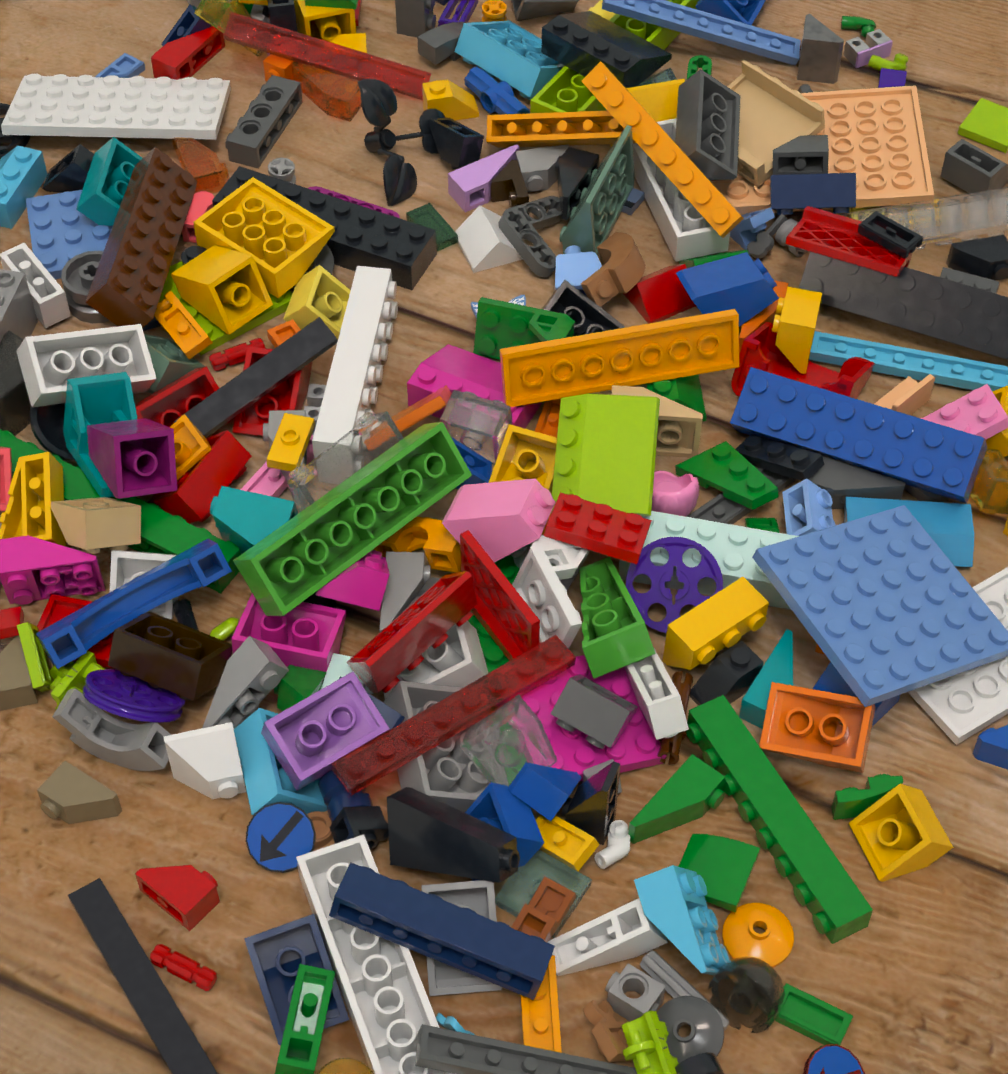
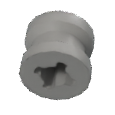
[268,158,296,184]

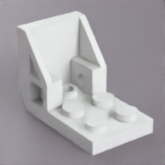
[512,535,590,662]

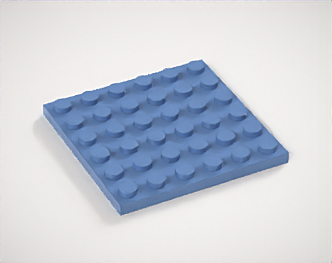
[752,505,1008,707]

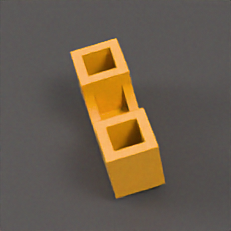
[373,517,461,573]

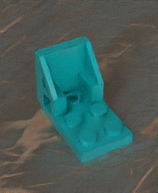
[63,372,137,497]

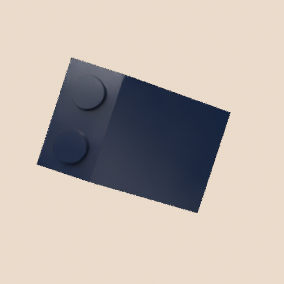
[244,914,349,1045]

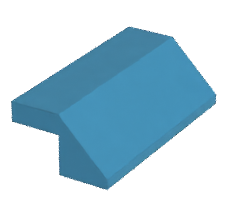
[843,497,975,567]

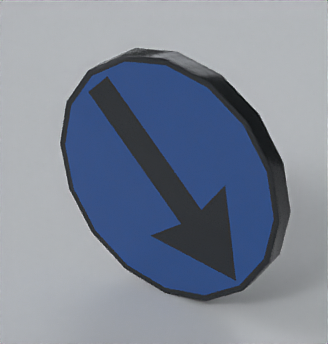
[245,802,316,872]

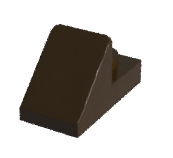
[491,160,529,215]

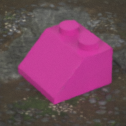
[316,550,390,611]

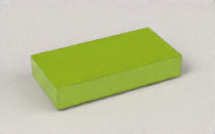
[17,622,53,692]

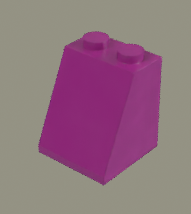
[87,418,177,499]

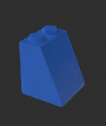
[676,252,779,327]

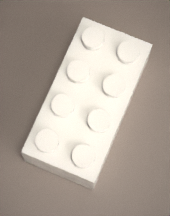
[16,324,157,407]

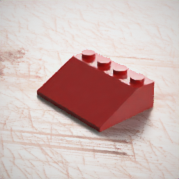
[346,571,477,693]

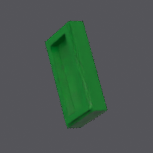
[770,983,853,1047]

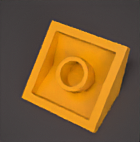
[170,414,212,480]

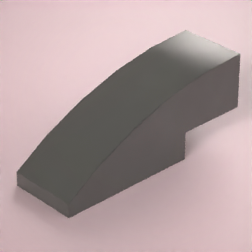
[417,22,470,65]

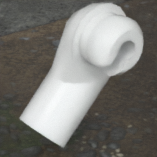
[594,820,630,869]

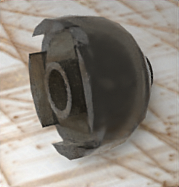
[709,956,785,1033]

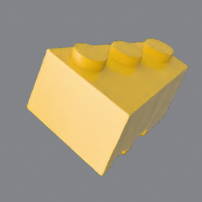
[0,452,66,546]

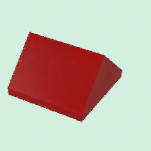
[623,264,696,324]

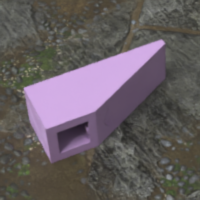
[448,144,519,212]

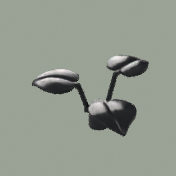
[358,79,446,206]

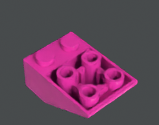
[0,535,106,605]

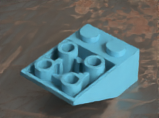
[634,865,730,977]

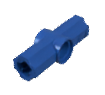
[464,66,530,115]

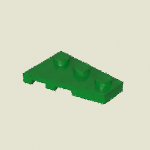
[675,441,779,510]

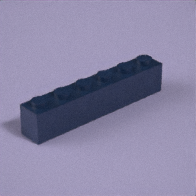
[329,862,555,1000]

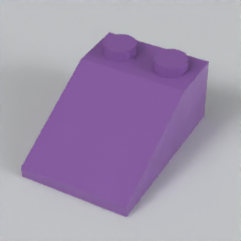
[261,672,390,791]

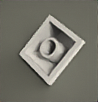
[164,722,246,799]

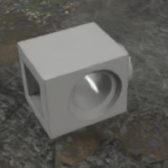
[605,963,665,1021]

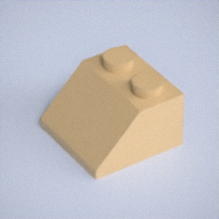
[51,497,141,554]

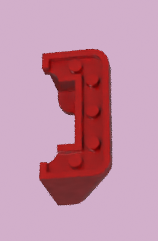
[731,321,875,399]

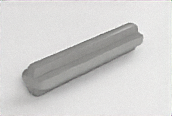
[640,950,729,1031]

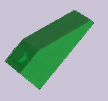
[628,754,726,844]
[275,964,335,1074]

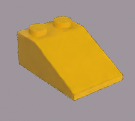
[488,424,557,495]

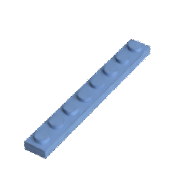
[602,0,801,66]

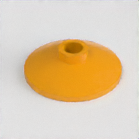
[722,903,794,970]

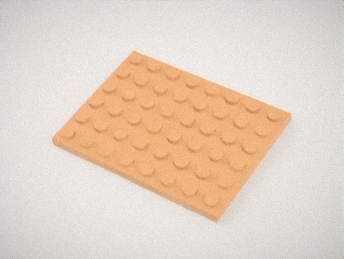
[710,86,934,215]

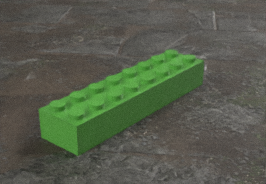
[233,421,472,616]

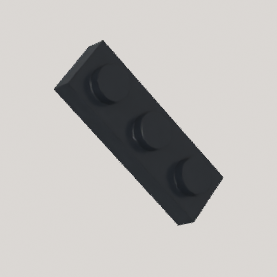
[736,434,824,481]

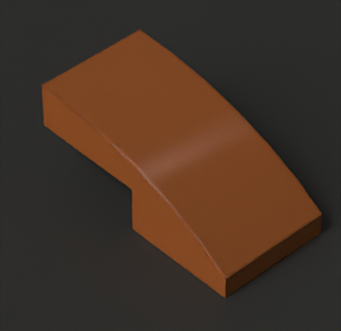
[511,876,577,942]

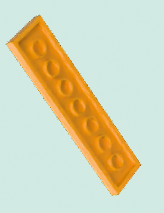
[500,309,739,408]

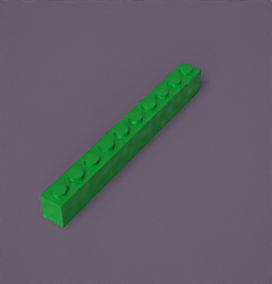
[0,430,241,594]

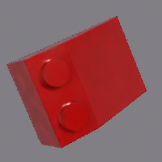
[232,346,313,437]

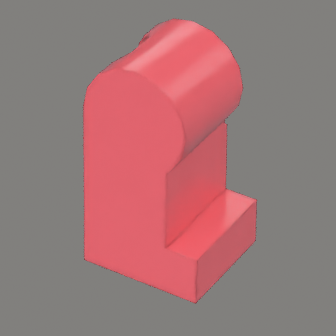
[182,191,214,243]

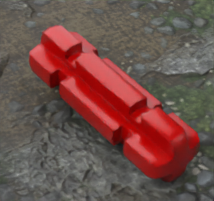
[209,338,265,371]
[150,944,217,991]

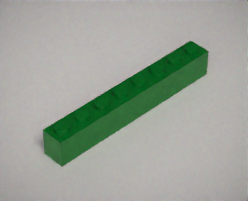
[686,695,873,944]

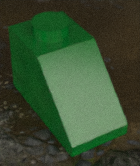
[274,665,326,712]

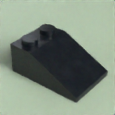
[542,280,626,336]

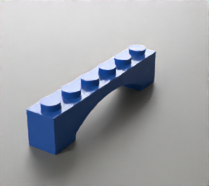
[36,538,232,669]

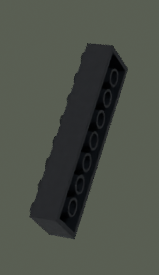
[212,166,437,290]
[799,251,1008,359]

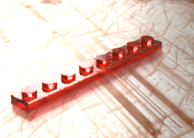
[223,12,431,100]
[332,635,576,796]

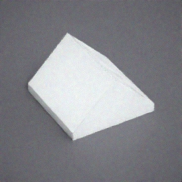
[454,205,523,273]
[110,550,178,619]

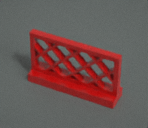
[785,206,913,277]
[460,530,549,668]

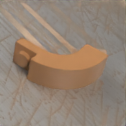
[581,232,646,307]

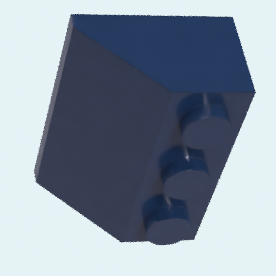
[770,173,856,215]

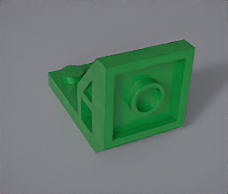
[473,297,575,360]

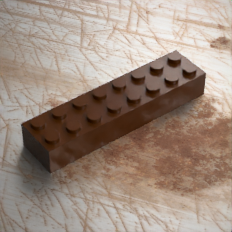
[85,147,198,328]

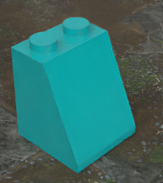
[210,486,299,554]

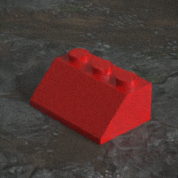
[135,366,235,427]
[147,430,252,524]

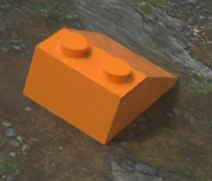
[759,682,875,773]

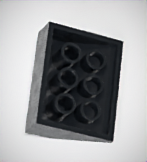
[541,11,672,88]

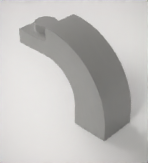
[52,688,171,771]

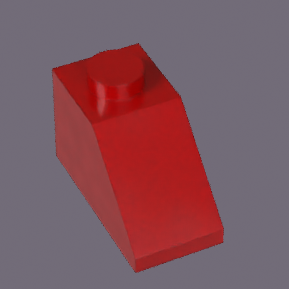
[135,865,220,931]

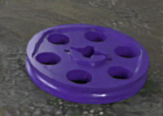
[626,537,723,633]
[83,669,185,722]

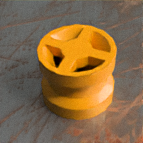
[482,0,507,22]

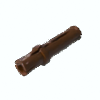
[657,671,693,765]

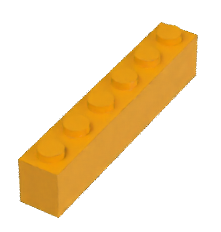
[486,110,636,148]

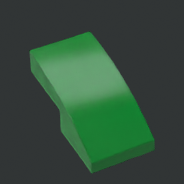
[831,774,903,820]

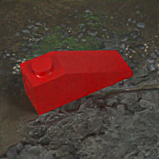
[151,24,225,80]

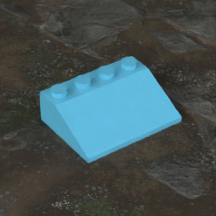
[454,21,564,99]

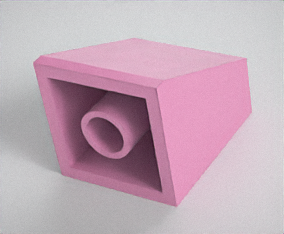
[442,478,556,563]

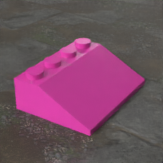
[407,344,542,442]

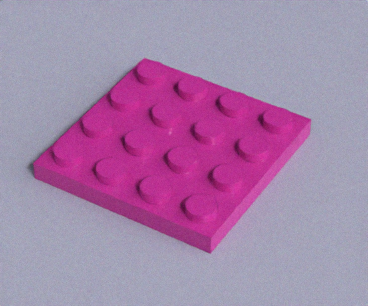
[493,655,666,781]

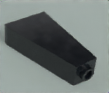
[387,787,520,883]

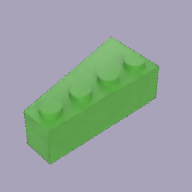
[580,556,656,679]

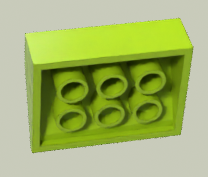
[550,394,660,517]

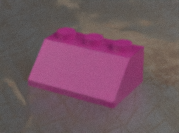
[231,593,346,672]

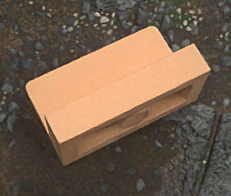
[874,374,935,415]

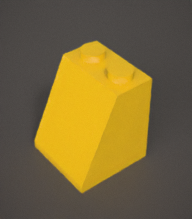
[294,0,356,59]
[171,245,273,335]

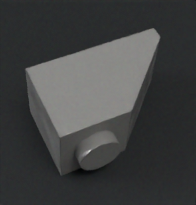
[515,145,569,192]

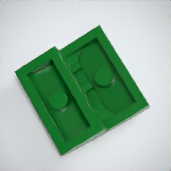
[678,834,760,912]

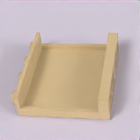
[727,60,825,187]

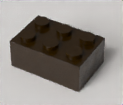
[108,611,232,701]

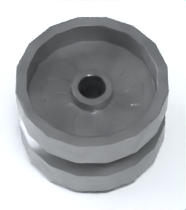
[61,251,110,324]

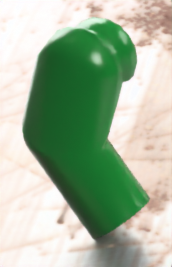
[841,16,876,37]

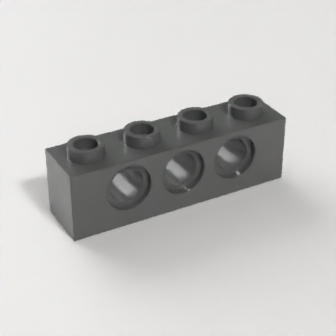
[225,75,303,169]

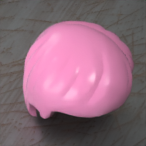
[651,471,699,517]

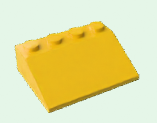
[193,177,335,298]

